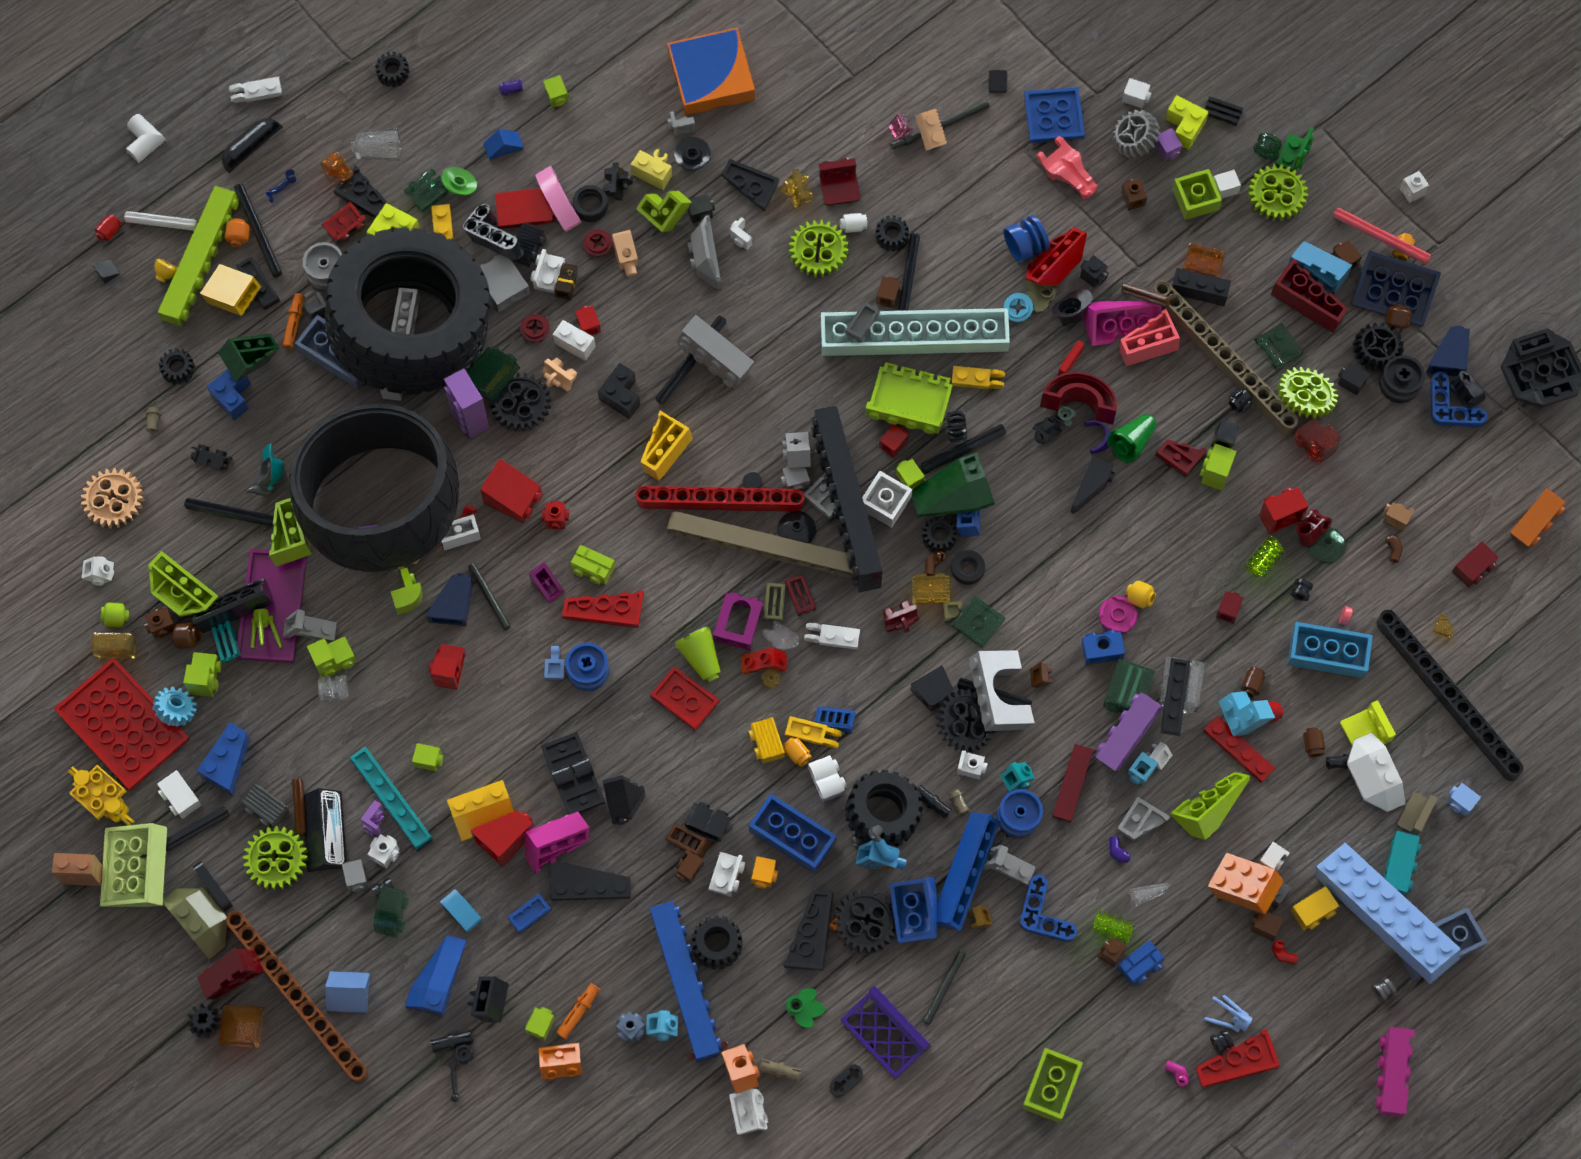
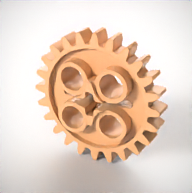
[81,468,144,529]

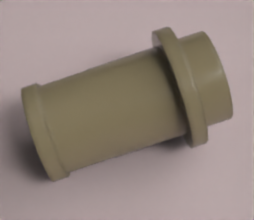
[145,407,160,432]
[949,789,970,816]

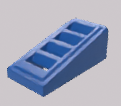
[814,706,856,733]

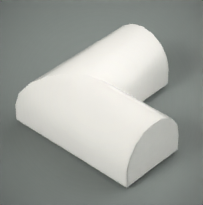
[126,114,166,163]

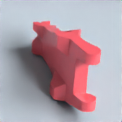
[1036,136,1098,199]

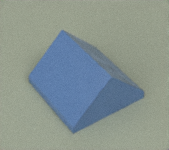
[325,971,370,1013]

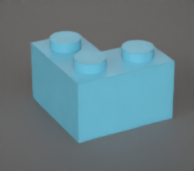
[1218,691,1275,736]

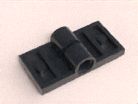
[541,732,605,815]

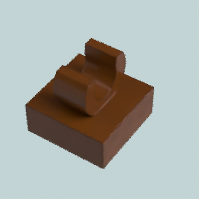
[1030,663,1053,688]

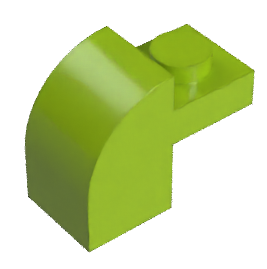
[391,568,423,615]

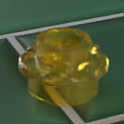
[761,668,780,687]

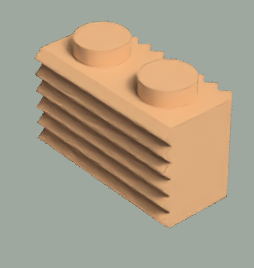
[915,109,947,151]

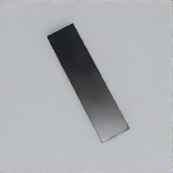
[1160,658,1190,736]

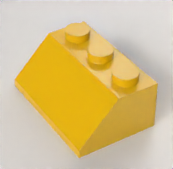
[447,780,514,842]

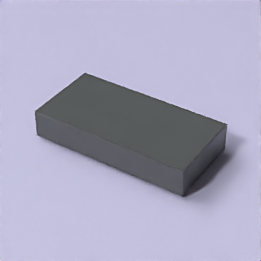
[845,302,880,342]

